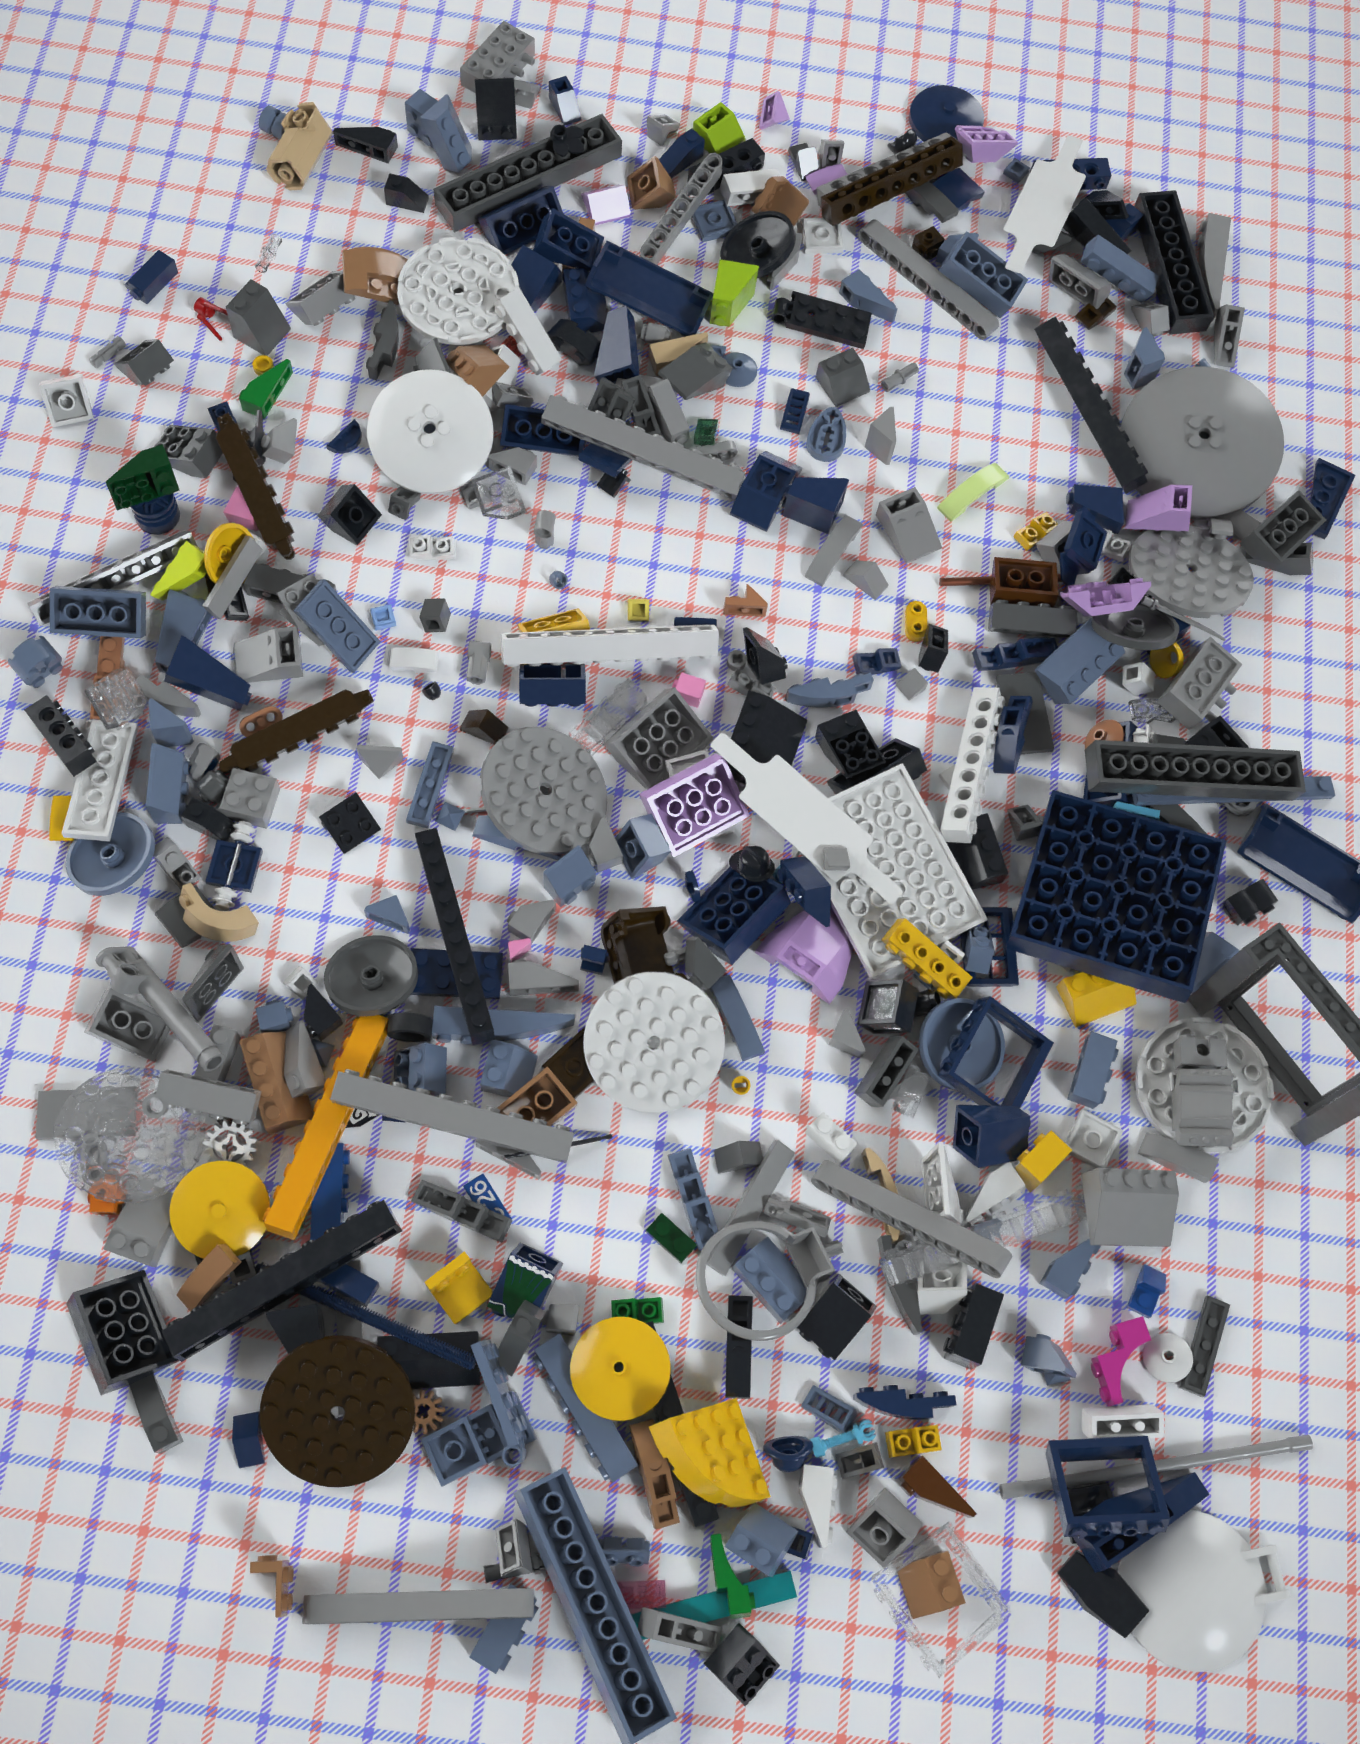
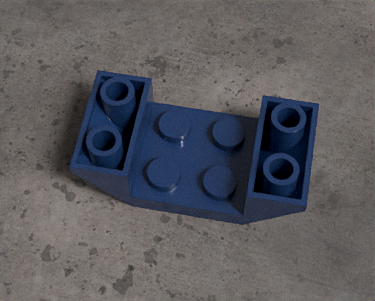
[730,451,803,532]

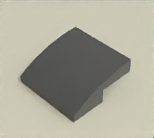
[588,377,635,422]
[155,885,216,948]

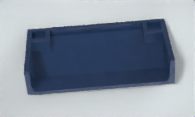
[585,240,714,337]
[1237,803,1360,924]

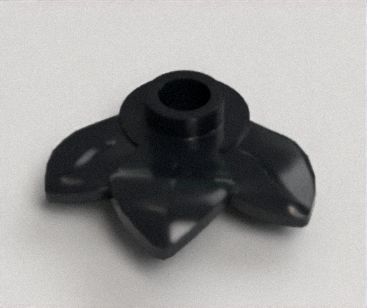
[550,125,584,157]

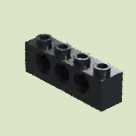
[687,138,765,195]
[24,695,97,777]

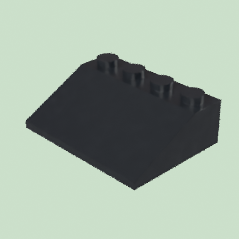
[726,690,808,784]
[66,1270,179,1395]

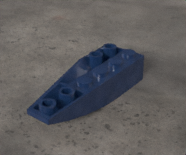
[1073,1472,1210,1573]

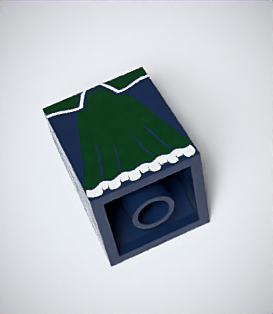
[487,1242,564,1319]

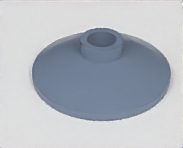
[723,352,757,387]

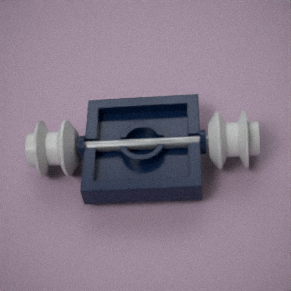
[205,821,263,910]

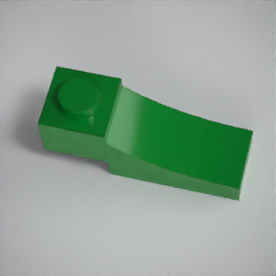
[710,1534,755,1619]

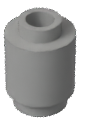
[640,322,671,344]

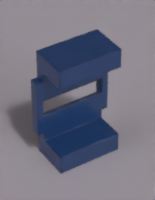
[580,945,609,975]

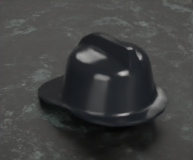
[729,846,775,882]

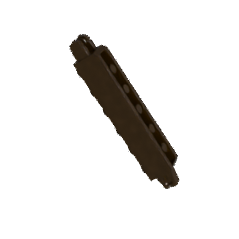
[216,413,295,560]
[218,689,374,774]

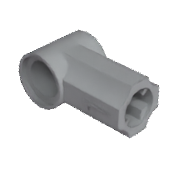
[533,510,556,549]
[467,641,492,685]

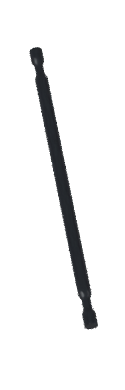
[503,1134,612,1160]

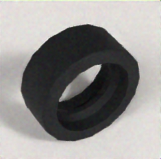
[387,1012,433,1042]

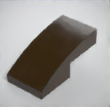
[1075,298,1117,330]

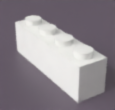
[493,287,562,375]

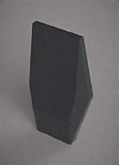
[1057,1550,1149,1639]

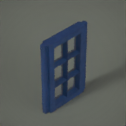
[960,907,1019,987]

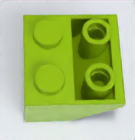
[693,102,746,154]

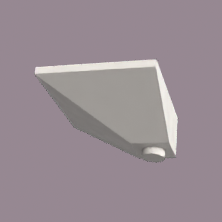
[921,1142,964,1225]

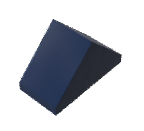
[232,1411,265,1468]

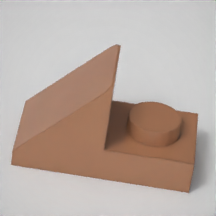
[723,584,768,617]

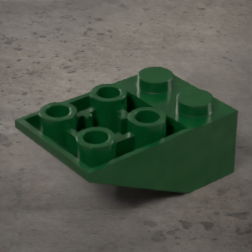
[105,444,180,511]

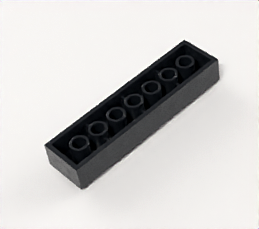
[1134,190,1214,335]

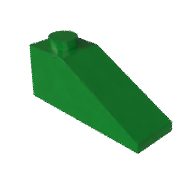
[239,359,293,419]

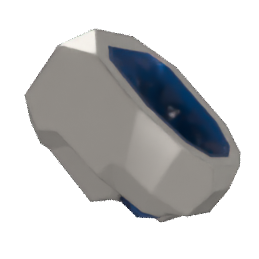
[189,743,221,782]

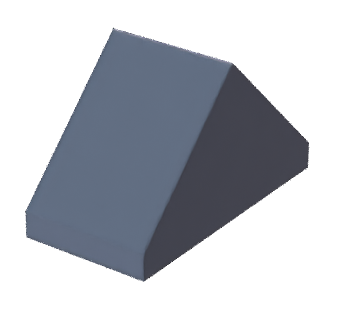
[364,895,410,934]

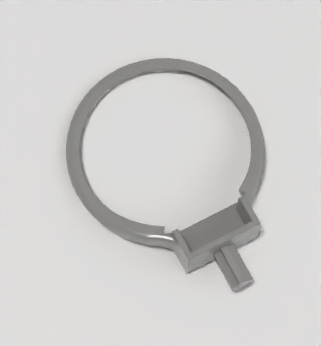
[696,1221,844,1341]

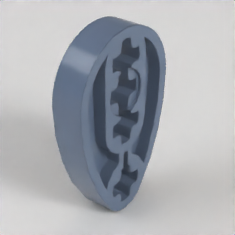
[806,407,846,462]

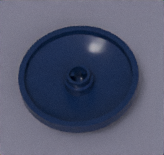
[909,85,984,142]

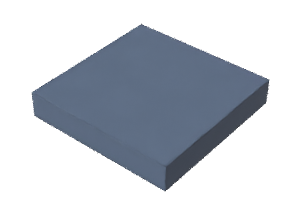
[692,200,737,242]

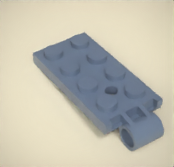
[471,1339,528,1467]

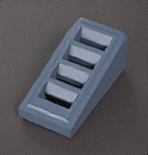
[801,1385,857,1433]

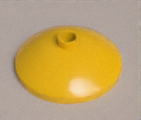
[204,523,256,584]

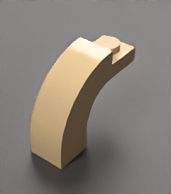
[179,883,259,942]

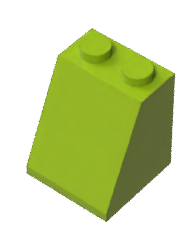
[710,260,759,327]

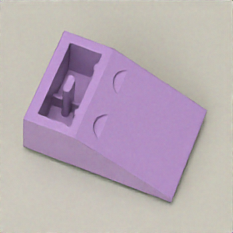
[1125,485,1193,531]

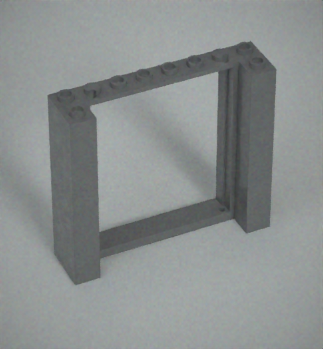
[1188,922,1360,1147]

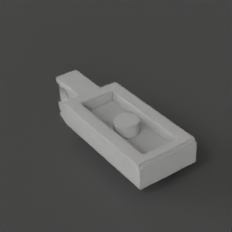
[763,1197,831,1237]

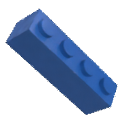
[310,1143,350,1240]

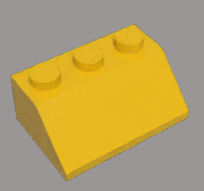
[517,608,590,632]
[1056,972,1137,1028]

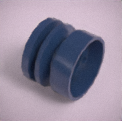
[130,493,180,535]

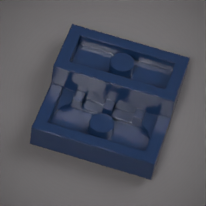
[932,167,985,211]

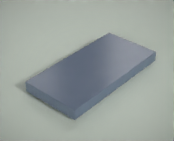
[293,579,381,673]

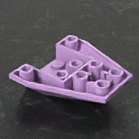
[1059,578,1151,616]
[755,906,854,1005]

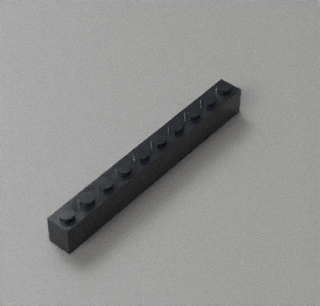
[1034,316,1148,494]
[415,828,495,1046]
[162,1200,403,1362]

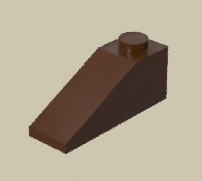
[898,1456,977,1518]

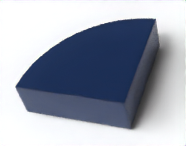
[685,870,701,902]

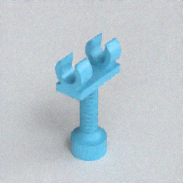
[809,1419,876,1459]

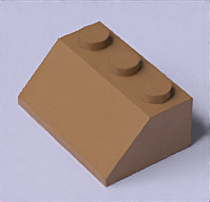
[446,344,510,397]

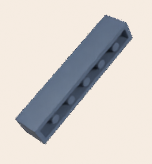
[533,1333,638,1483]

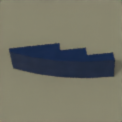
[972,638,1058,671]

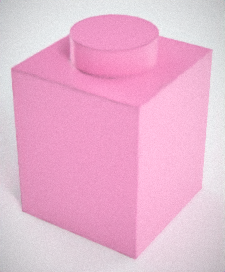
[672,672,706,708]

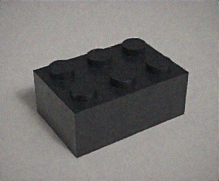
[943,1283,1004,1370]

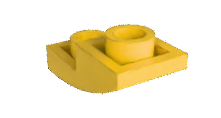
[1013,512,1058,551]
[49,796,74,841]
[885,1425,942,1458]

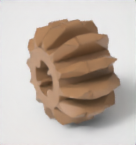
[413,1390,445,1435]

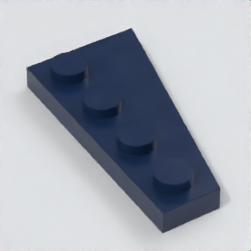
[1310,458,1356,540]

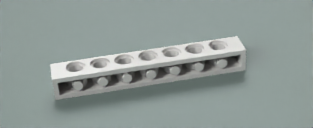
[940,687,1005,843]

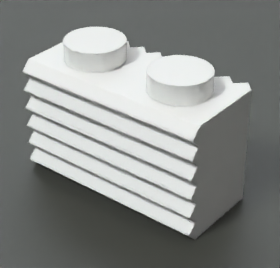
[805,1112,857,1165]

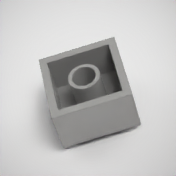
[219,768,280,829]

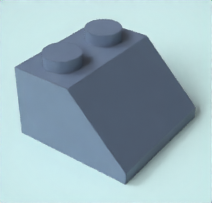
[615,814,671,879]
[543,845,596,907]
[480,1040,538,1097]
[725,1503,799,1577]

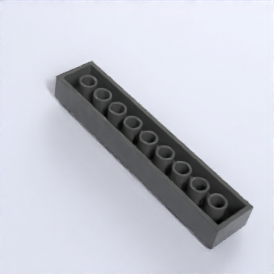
[433,114,622,233]
[1084,740,1306,801]

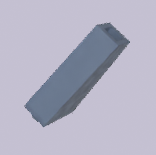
[155,589,213,674]

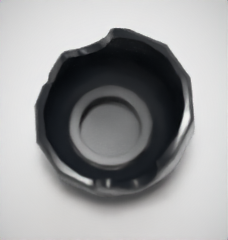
[887,129,917,154]

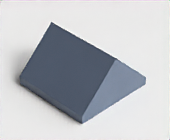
[148,698,194,747]

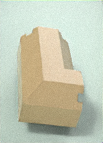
[266,102,333,190]

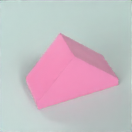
[223,486,259,531]

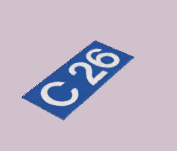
[463,1174,512,1220]

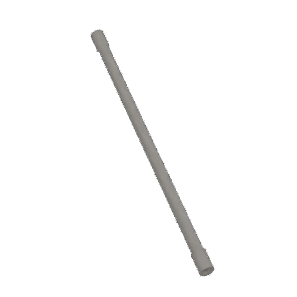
[999,1434,1313,1500]

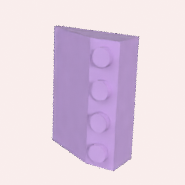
[639,753,750,857]

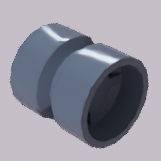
[258,105,286,140]

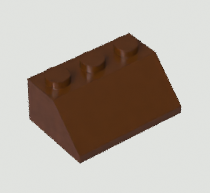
[990,557,1059,608]

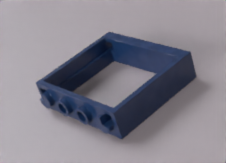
[938,996,1054,1108]
[1045,1436,1170,1539]

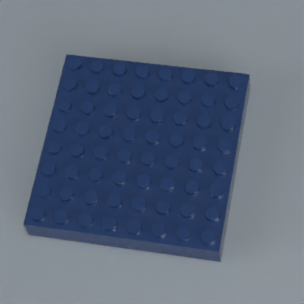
[1006,790,1227,1003]

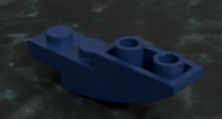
[993,696,1033,774]
[853,1385,957,1420]

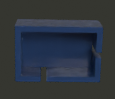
[519,664,586,707]

